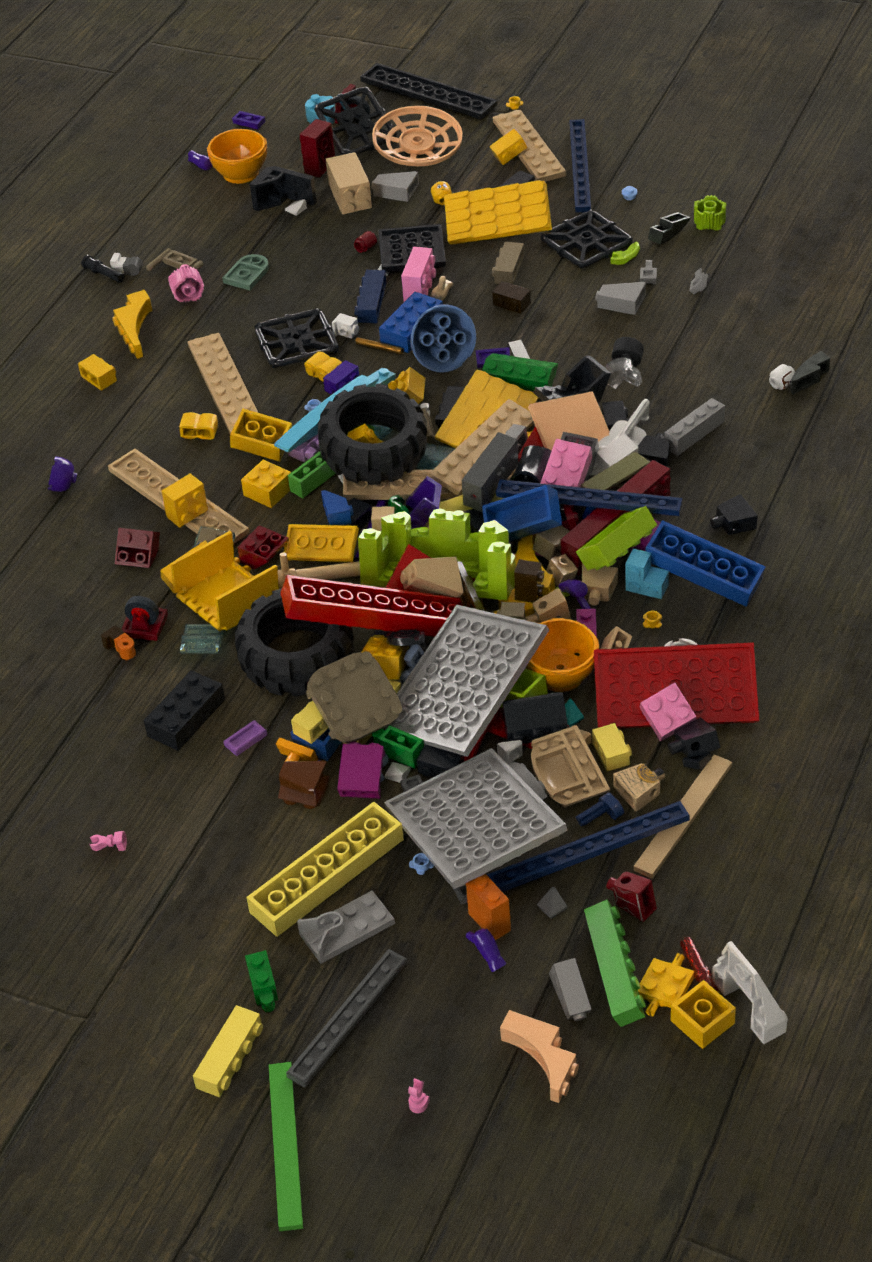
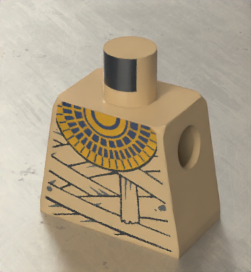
[613,764,665,812]

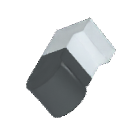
[110,253,143,276]

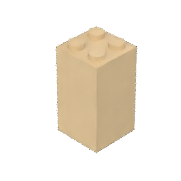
[326,152,372,214]

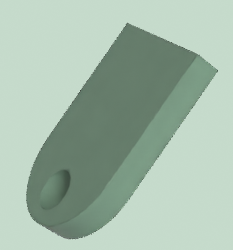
[222,254,269,290]

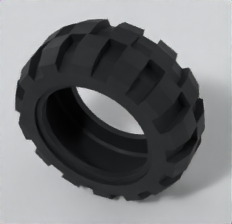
[318,384,427,485]
[235,589,355,696]

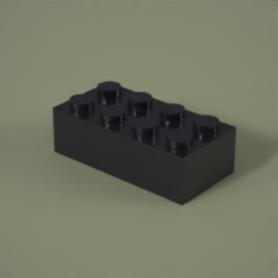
[144,670,225,751]

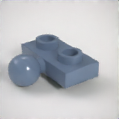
[400,644,424,684]

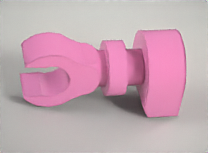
[89,831,127,851]
[408,1078,430,1113]

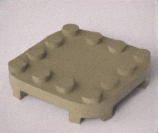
[306,651,402,744]

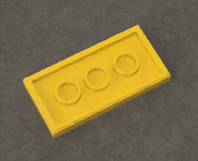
[283,524,359,562]

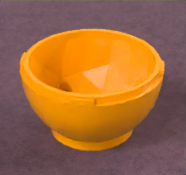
[207,129,267,184]
[525,618,599,692]

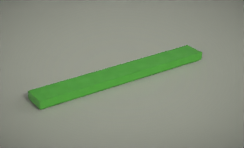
[269,1062,303,1231]

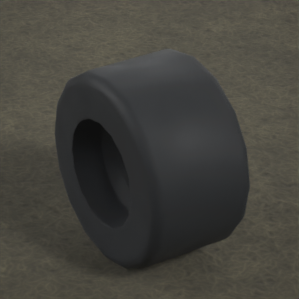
[611,337,644,366]

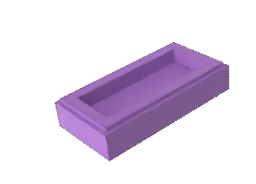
[223,720,267,756]

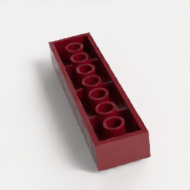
[560,460,671,576]

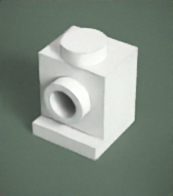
[332,313,359,339]

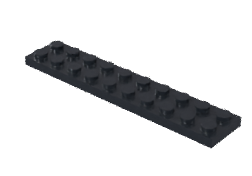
[360,63,498,120]

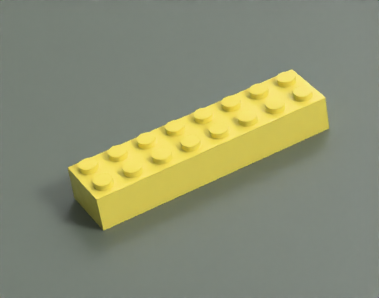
[246,802,404,937]

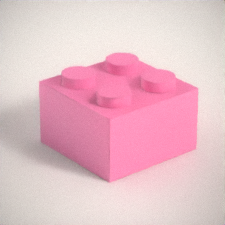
[640,683,696,742]

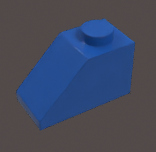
[321,490,354,525]

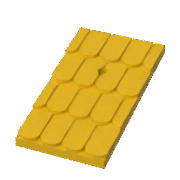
[444,180,552,245]
[435,370,539,448]

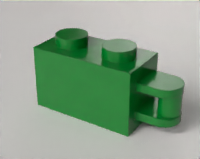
[372,725,424,769]
[245,950,278,1012]

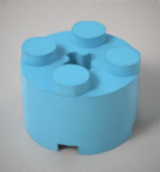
[305,94,335,124]

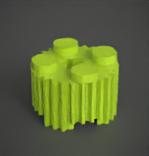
[694,195,726,231]

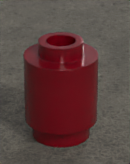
[354,231,377,253]

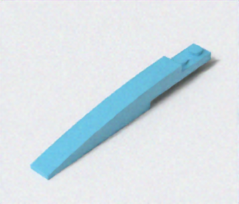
[274,368,396,453]

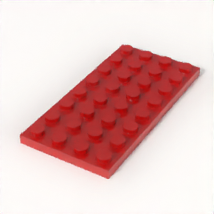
[594,642,759,728]

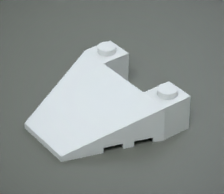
[712,941,788,1044]

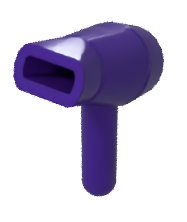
[188,150,212,170]
[558,579,591,609]
[466,928,507,972]

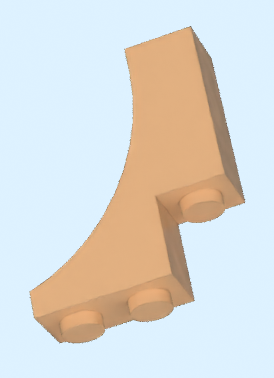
[500,1010,579,1103]

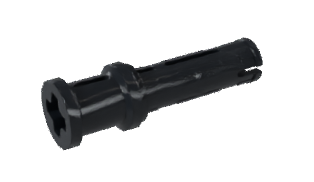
[81,255,125,283]

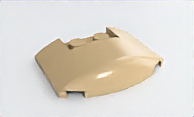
[531,725,610,807]

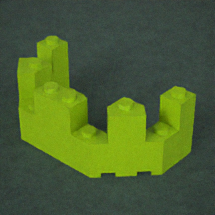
[358,509,516,601]

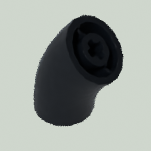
[510,445,552,483]

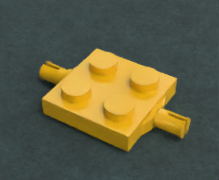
[638,953,695,1016]

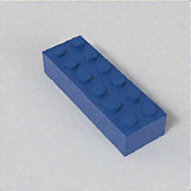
[645,520,766,607]

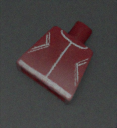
[606,872,657,922]

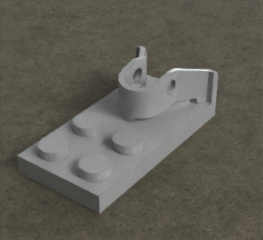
[297,891,395,964]

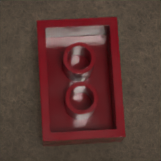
[299,119,335,177]

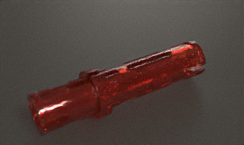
[680,937,718,992]

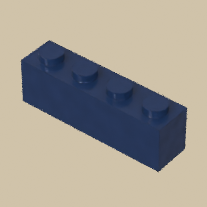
[354,270,386,323]

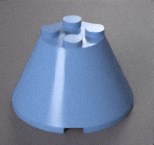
[411,305,476,372]

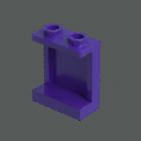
[406,476,442,529]

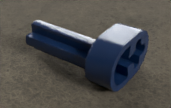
[576,792,624,826]

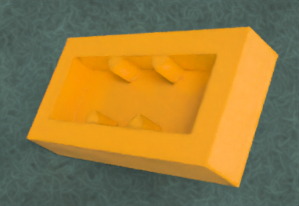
[276,737,318,761]

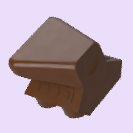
[278,760,330,809]

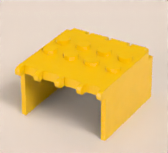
[171,531,279,631]

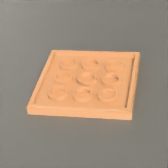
[528,391,609,451]

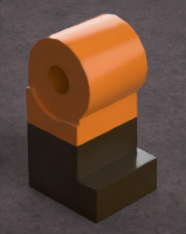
[101,625,136,660]

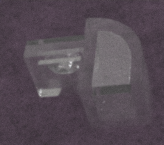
[605,358,642,389]

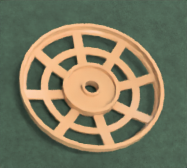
[372,106,463,167]

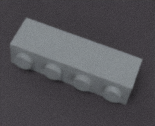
[664,398,725,456]

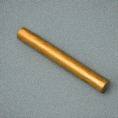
[355,337,403,354]

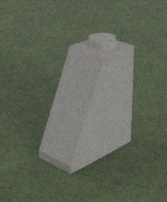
[371,171,419,202]
[595,282,646,315]
[549,958,591,1021]

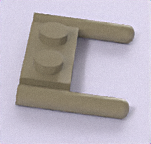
[146,248,204,271]

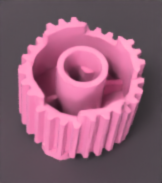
[168,264,204,302]

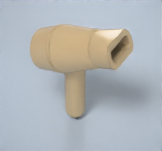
[430,276,453,301]

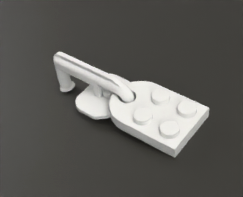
[591,399,650,478]

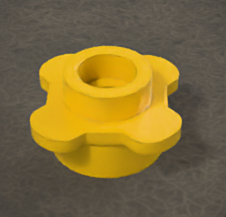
[506,96,523,110]
[643,611,662,628]

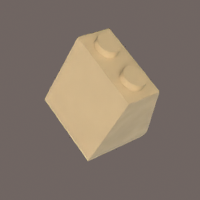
[400,557,464,597]

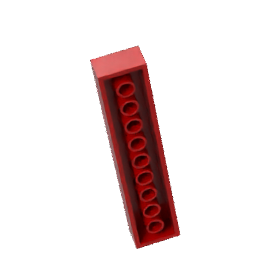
[280,575,463,637]

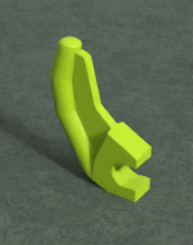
[611,242,640,265]

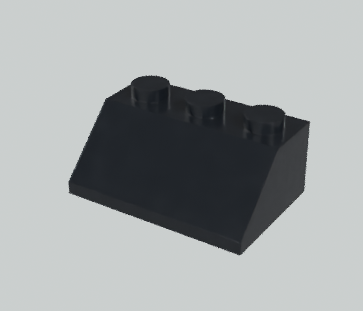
[503,692,568,744]

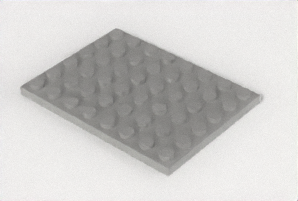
[382,605,549,757]
[384,748,568,889]

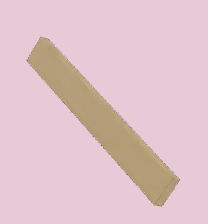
[634,754,732,879]

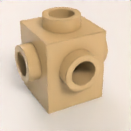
[546,554,578,586]

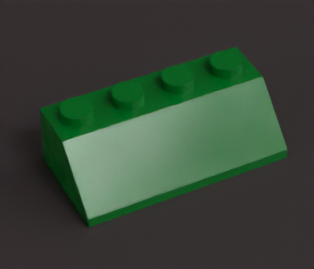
[482,353,558,391]

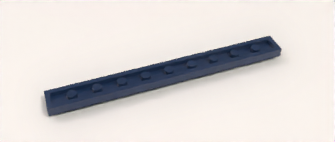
[569,119,591,213]
[496,479,682,516]
[487,801,690,892]

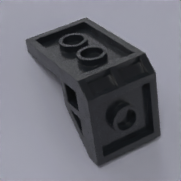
[250,166,317,211]
[534,356,611,404]

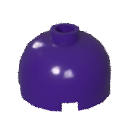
[48,456,77,492]

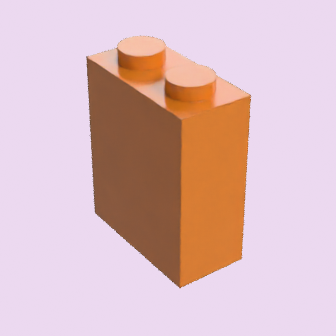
[466,874,511,940]

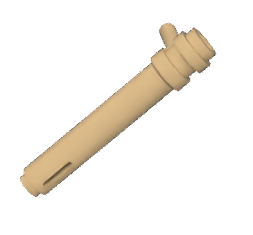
[278,553,360,589]

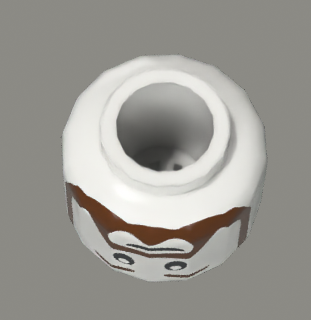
[769,364,795,390]

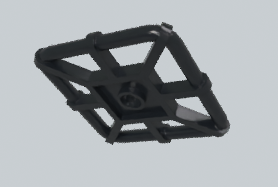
[314,86,397,155]
[541,210,633,268]
[254,308,339,368]

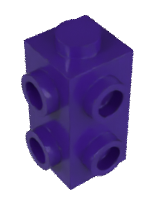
[323,360,359,394]

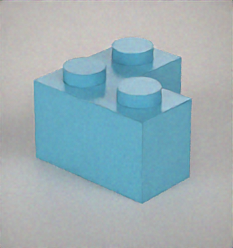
[625,548,669,599]

